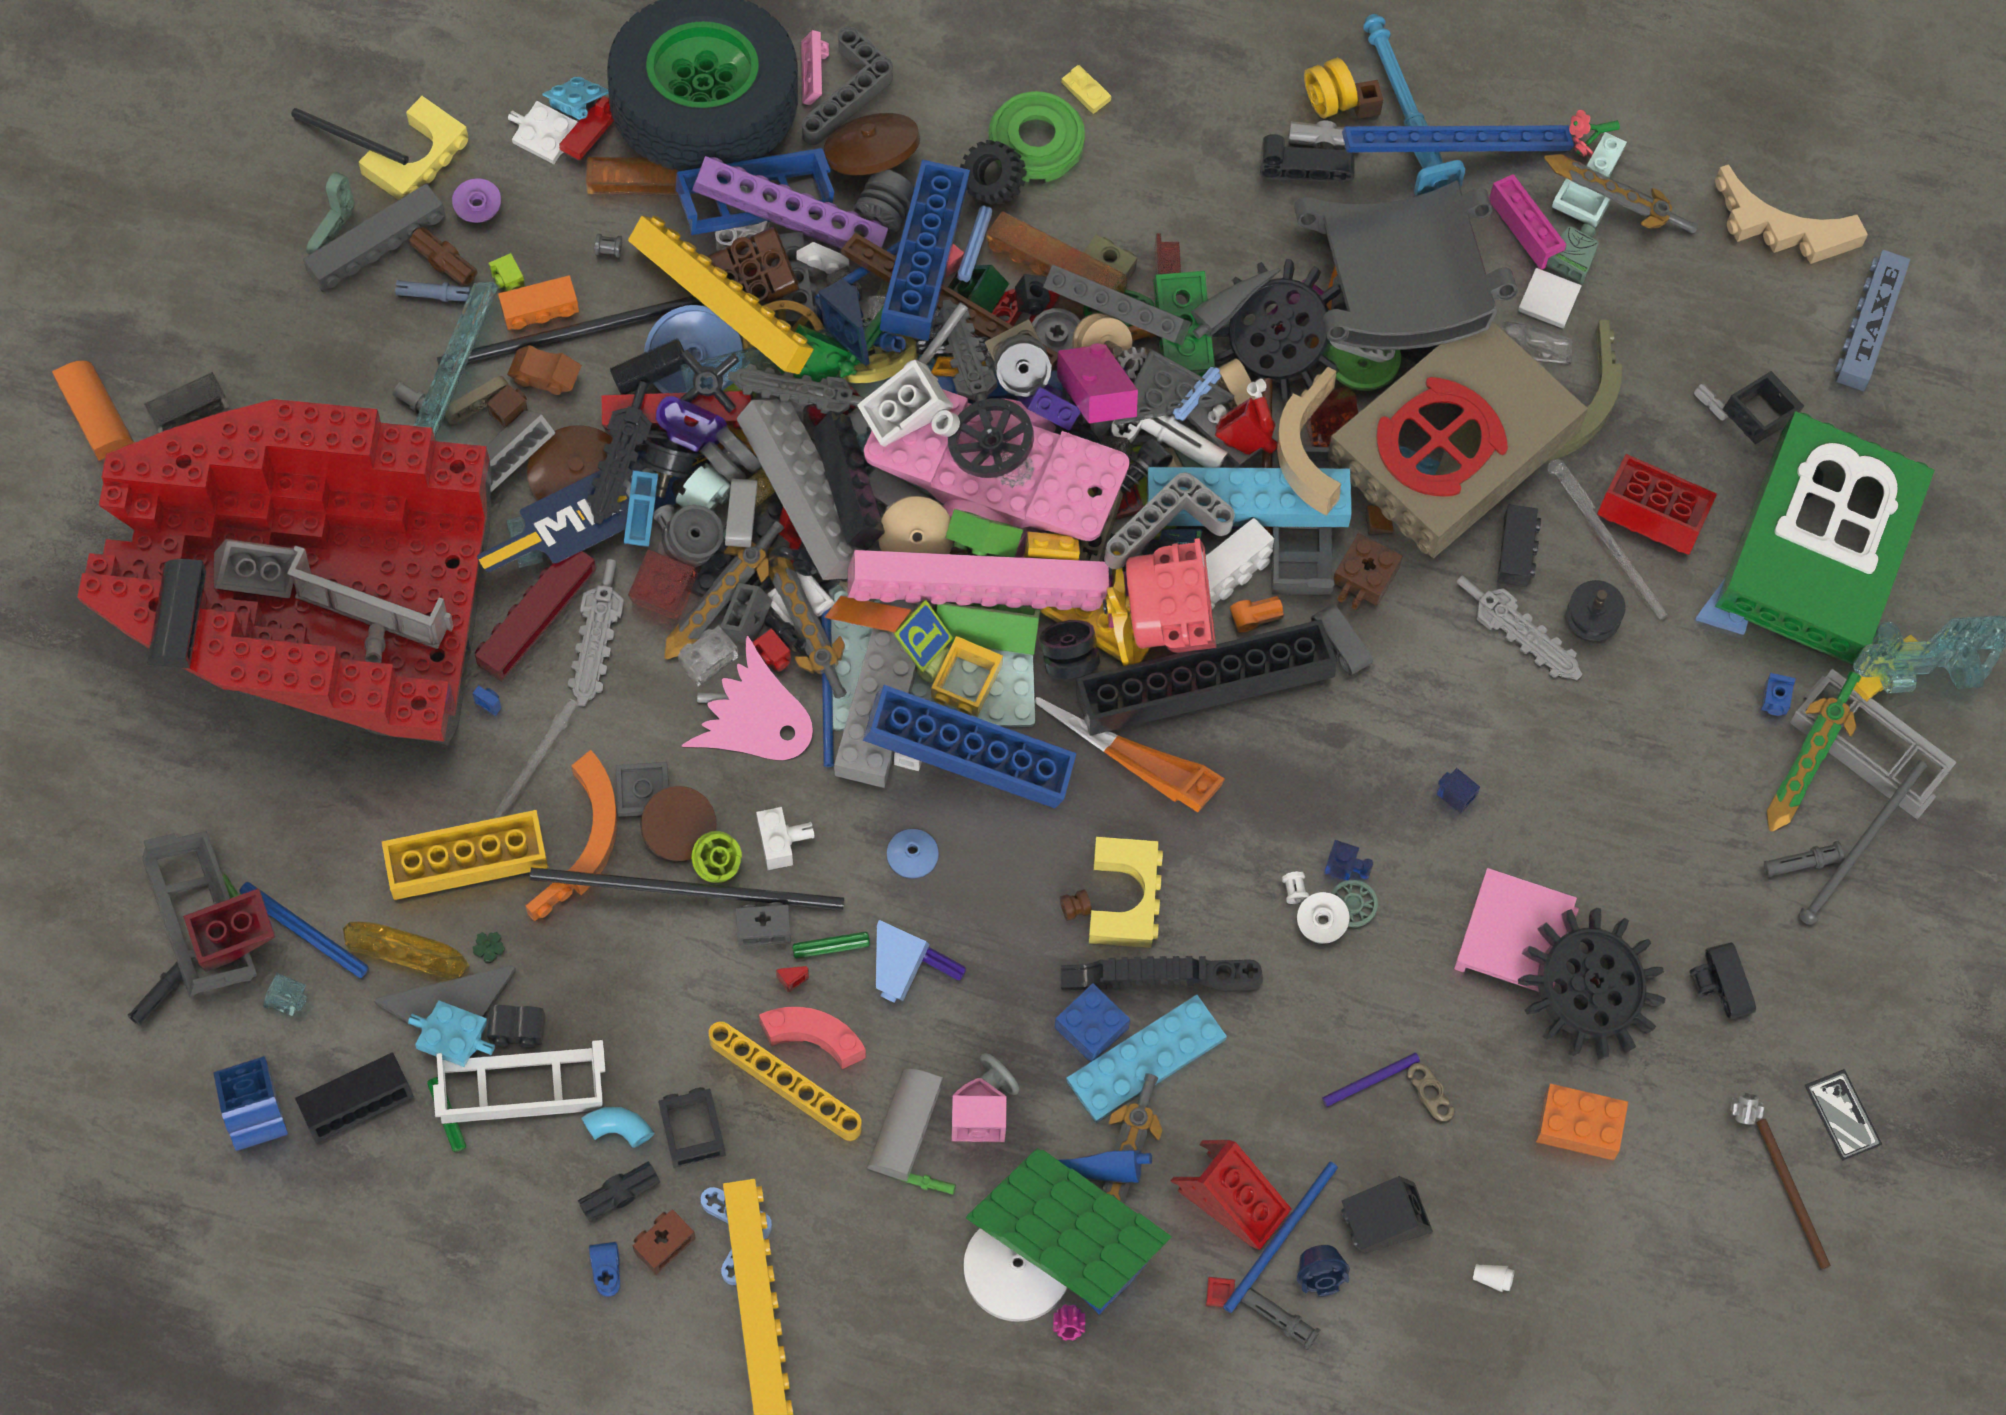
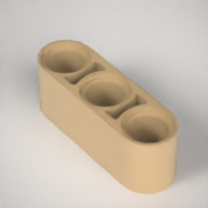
[1217,359,1255,410]

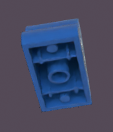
[213,1056,288,1151]

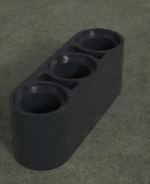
[1705,942,1756,1019]

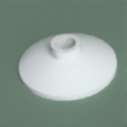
[1297,892,1349,943]

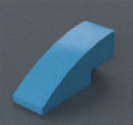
[624,470,658,547]

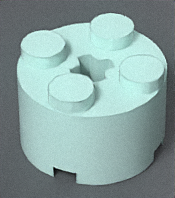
[676,463,731,513]

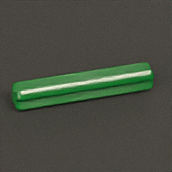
[792,931,870,958]
[427,1077,466,1152]

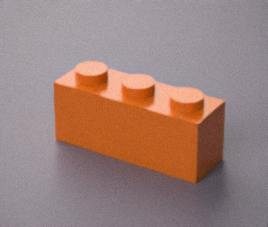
[498,275,579,330]

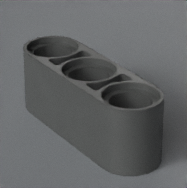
[1311,604,1373,676]

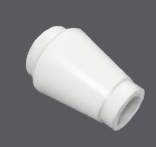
[1473,1264,1514,1292]

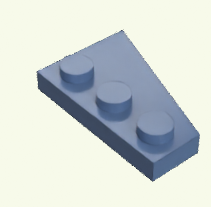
[1695,577,1748,635]

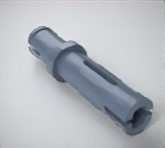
[395,280,471,302]

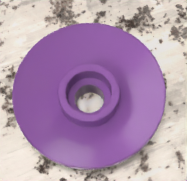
[452,178,501,223]

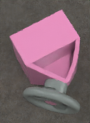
[952,1053,1019,1142]

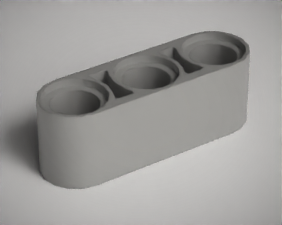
[725,478,757,548]

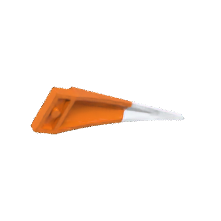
[1035,697,1225,812]

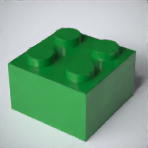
[777,324,849,382]

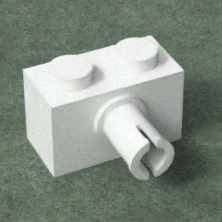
[756,807,814,870]

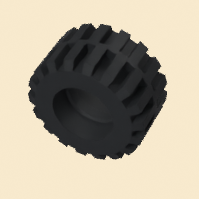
[960,140,1027,205]

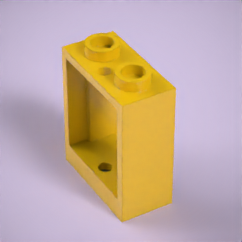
[931,636,1003,717]

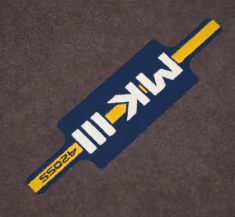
[477,446,710,572]

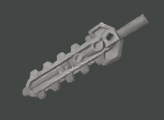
[568,559,625,707]
[1457,575,1582,681]

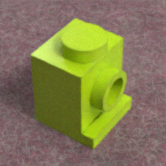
[489,253,525,292]

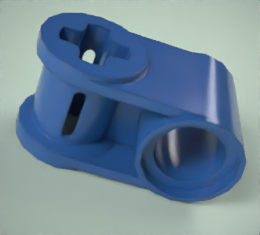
[589,1242,621,1297]

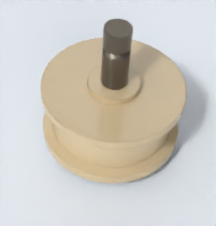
[1072,313,1132,358]

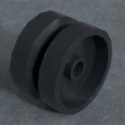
[1039,620,1100,679]

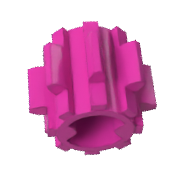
[1053,1304,1086,1341]

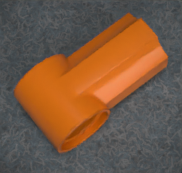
[1230,596,1284,633]

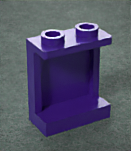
[1016,383,1081,431]

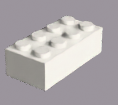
[1206,518,1274,609]

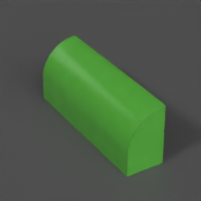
[936,602,1041,655]

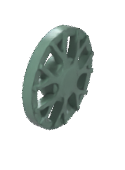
[1331,880,1378,927]

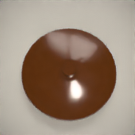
[824,113,920,175]
[527,425,613,501]

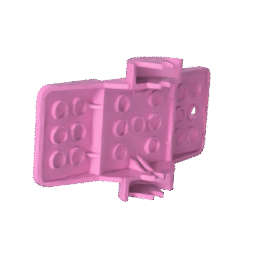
[864,389,1129,541]

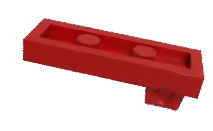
[559,96,614,160]

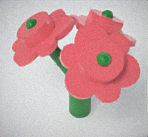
[1569,110,1620,158]

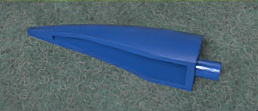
[1058,1150,1152,1183]

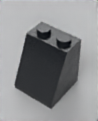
[1341,1176,1433,1253]

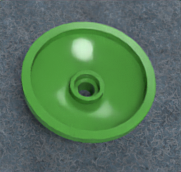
[1327,345,1401,391]

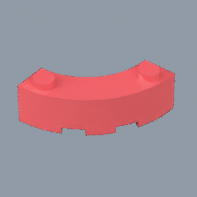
[759,1007,866,1069]

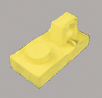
[1061,65,1111,114]

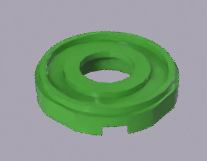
[989,91,1085,182]

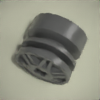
[854,170,915,233]

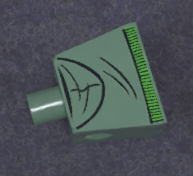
[1546,224,1599,285]

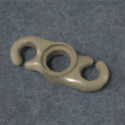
[1407,1063,1455,1121]

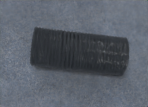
[610,338,689,395]

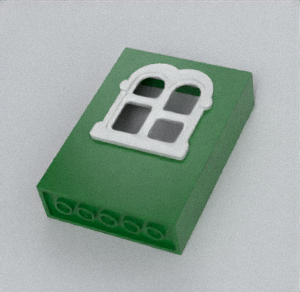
[1715,411,1935,666]

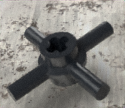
[680,349,740,413]

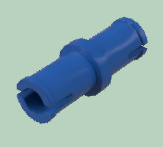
[873,332,906,352]

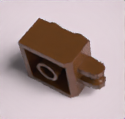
[1333,533,1403,610]

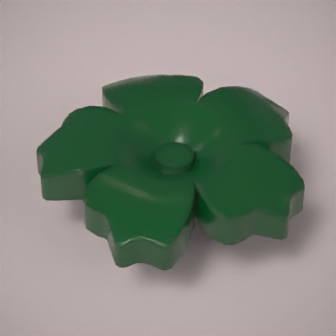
[472,932,505,962]

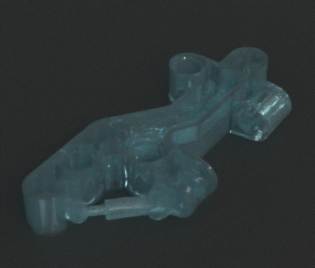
[1853,616,2006,693]

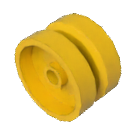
[1304,57,1358,119]

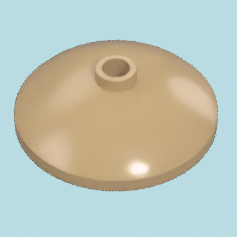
[878,496,954,554]

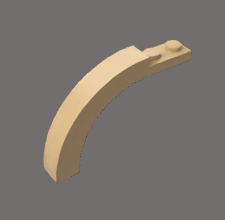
[1277,367,1341,516]

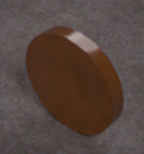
[640,786,716,862]

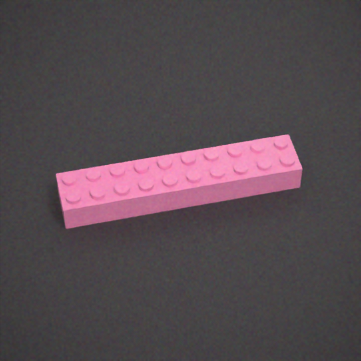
[848,550,1109,611]

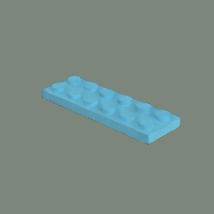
[1066,995,1227,1123]

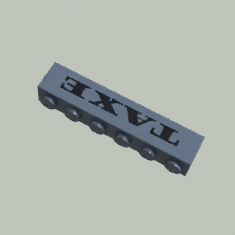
[1835,250,1910,392]

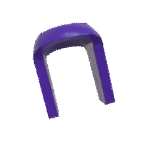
[656,396,727,452]

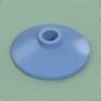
[887,829,939,879]

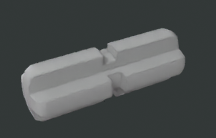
[1694,384,1728,421]

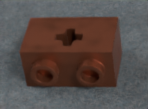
[632,1209,696,1275]

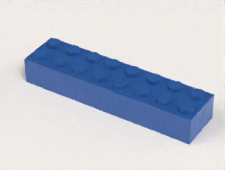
[880,159,970,341]
[863,685,1076,808]

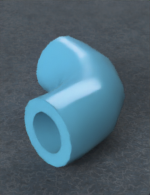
[581,1107,654,1148]

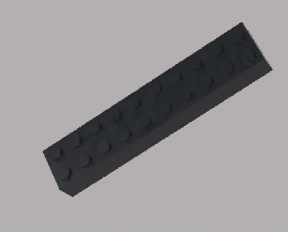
[1076,620,1337,736]

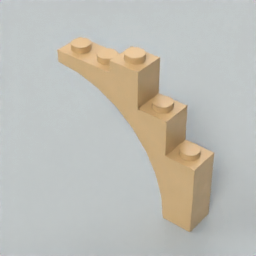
[1715,164,1868,264]

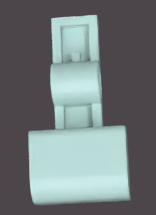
[1552,132,1627,228]

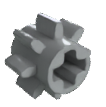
[1730,1092,1765,1124]

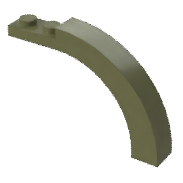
[1547,320,1622,461]

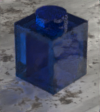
[1437,768,1480,813]

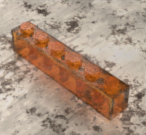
[987,211,1127,293]

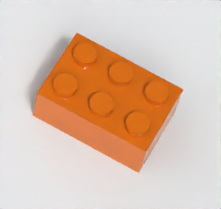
[1536,1084,1628,1160]

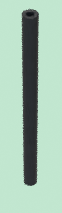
[291,108,409,165]

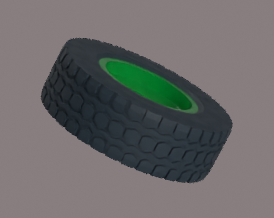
[607,0,798,171]

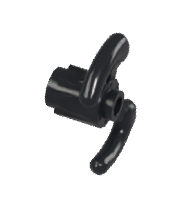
[768,542,840,591]

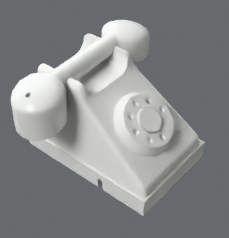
[857,359,960,447]

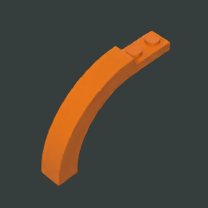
[525,750,617,921]

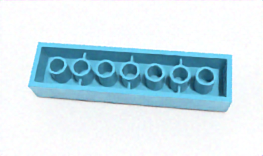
[1147,467,1351,527]

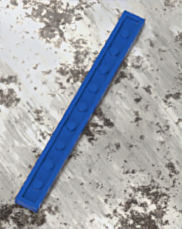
[1342,125,1574,152]

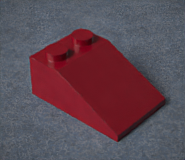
[183,888,276,972]

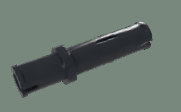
[127,962,183,1026]

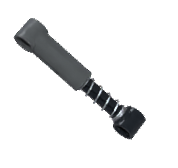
[1047,439,1173,542]

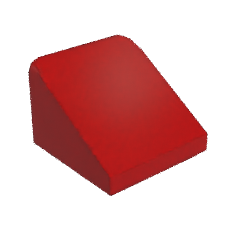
[776,966,809,992]

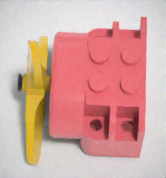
[1103,538,1217,666]

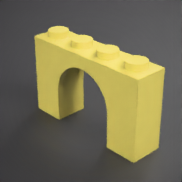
[358,96,469,200]
[1089,837,1163,948]

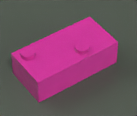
[1057,343,1138,423]

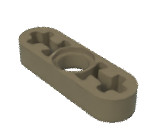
[442,376,508,424]

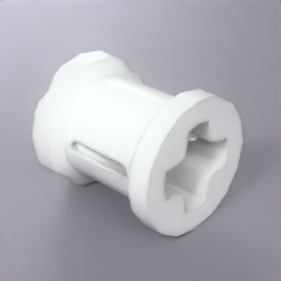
[1282,871,1309,904]

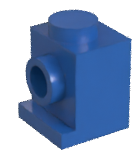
[1761,673,1795,716]

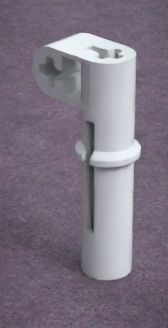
[1110,415,1228,468]

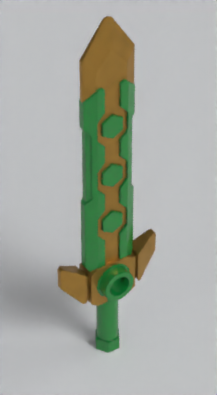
[1767,671,1861,831]

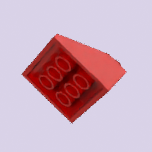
[1597,454,1717,555]

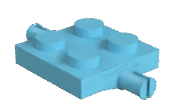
[408,1000,495,1067]

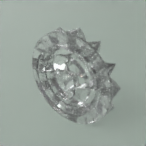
[993,451,1034,488]

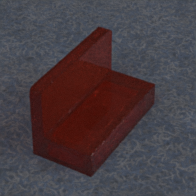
[1154,233,1181,275]

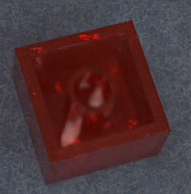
[628,549,698,620]

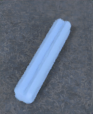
[1173,367,1221,421]

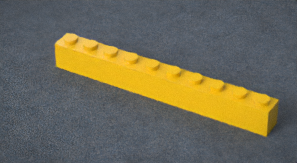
[628,216,814,374]
[723,1179,793,1415]

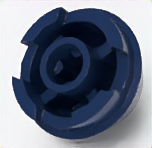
[1297,1245,1350,1296]

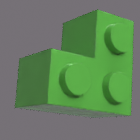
[945,509,1023,558]

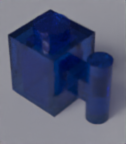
[1324,840,1373,881]

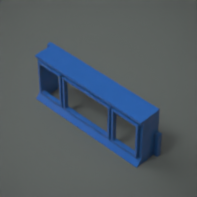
[676,148,834,235]

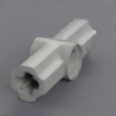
[1288,120,1346,150]

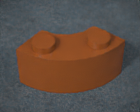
[507,345,582,395]

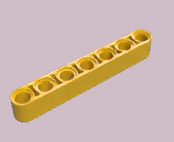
[709,1022,862,1141]

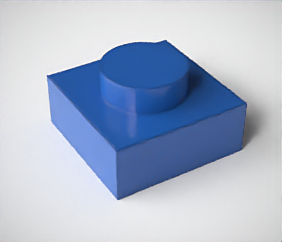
[472,685,501,716]

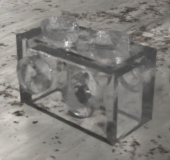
[678,625,738,686]

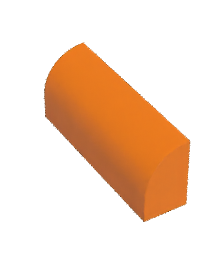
[52,361,134,461]

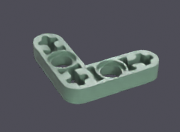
[306,172,355,254]

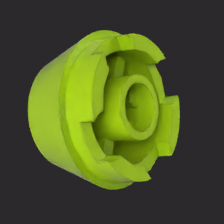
[692,831,742,883]

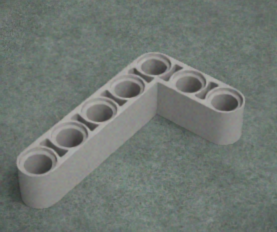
[1104,472,1235,569]

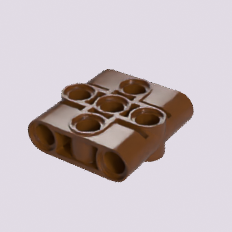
[707,226,800,306]

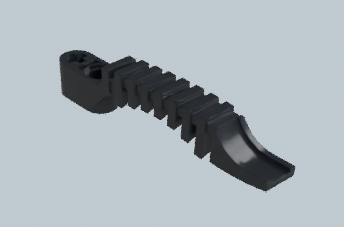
[1061,956,1263,991]

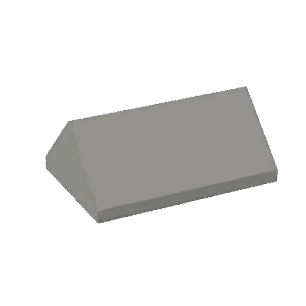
[214,539,295,598]

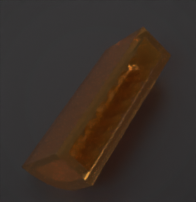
[586,157,679,195]

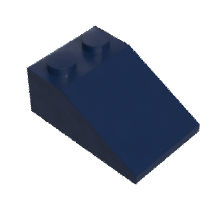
[818,279,870,366]

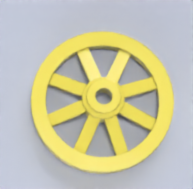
[838,334,919,383]

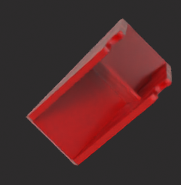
[1170,1140,1292,1250]

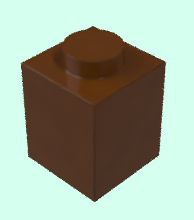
[1354,80,1384,119]
[487,384,528,428]

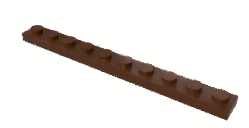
[841,232,1058,370]

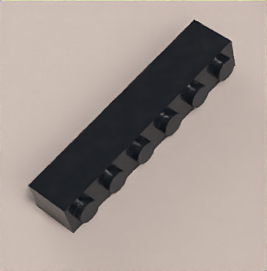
[813,411,885,550]

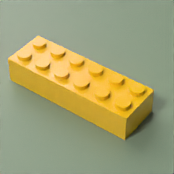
[381,810,548,900]

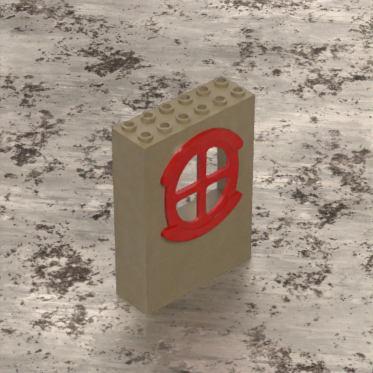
[1327,321,1588,559]

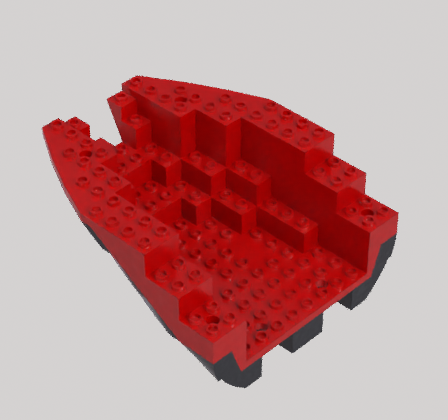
[77,399,491,746]

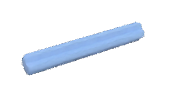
[957,206,992,282]

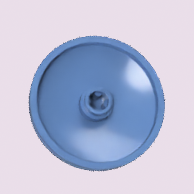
[644,305,744,393]

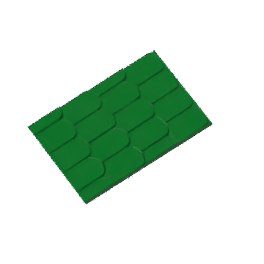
[966,1148,1172,1315]

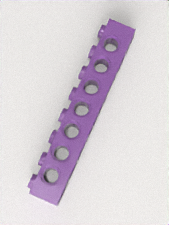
[692,156,888,249]

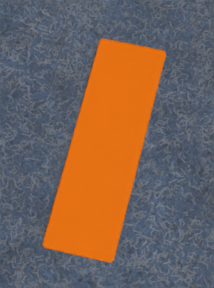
[825,596,911,632]

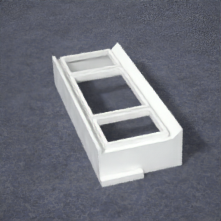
[433,1040,605,1124]

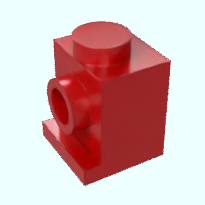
[752,628,791,672]

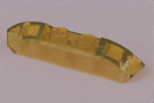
[343,922,470,979]

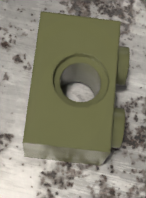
[1079,234,1137,289]

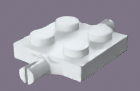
[508,101,578,164]

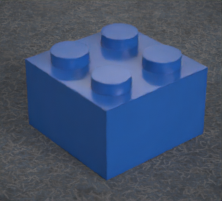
[1055,983,1130,1062]

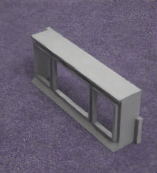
[287,546,453,649]
[1790,669,1956,820]

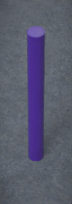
[1322,1052,1420,1107]

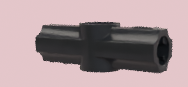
[578,1161,660,1222]

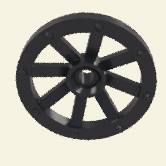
[948,398,1034,478]

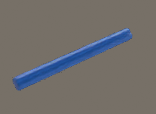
[239,882,369,978]

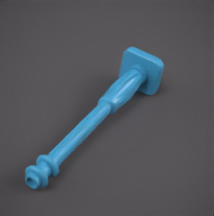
[1363,14,1465,196]

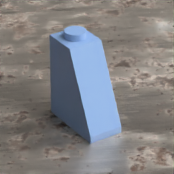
[876,920,930,1003]

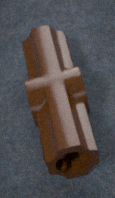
[409,227,478,287]

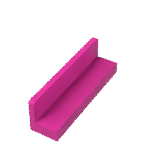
[1489,174,1566,270]

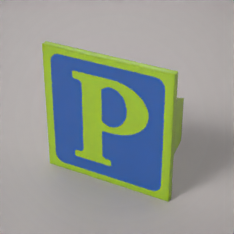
[893,600,953,672]

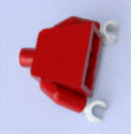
[1208,379,1278,455]

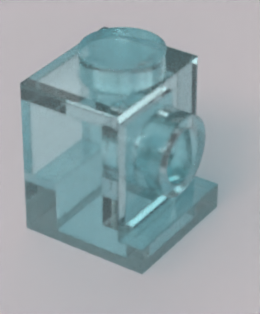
[263,973,307,1016]

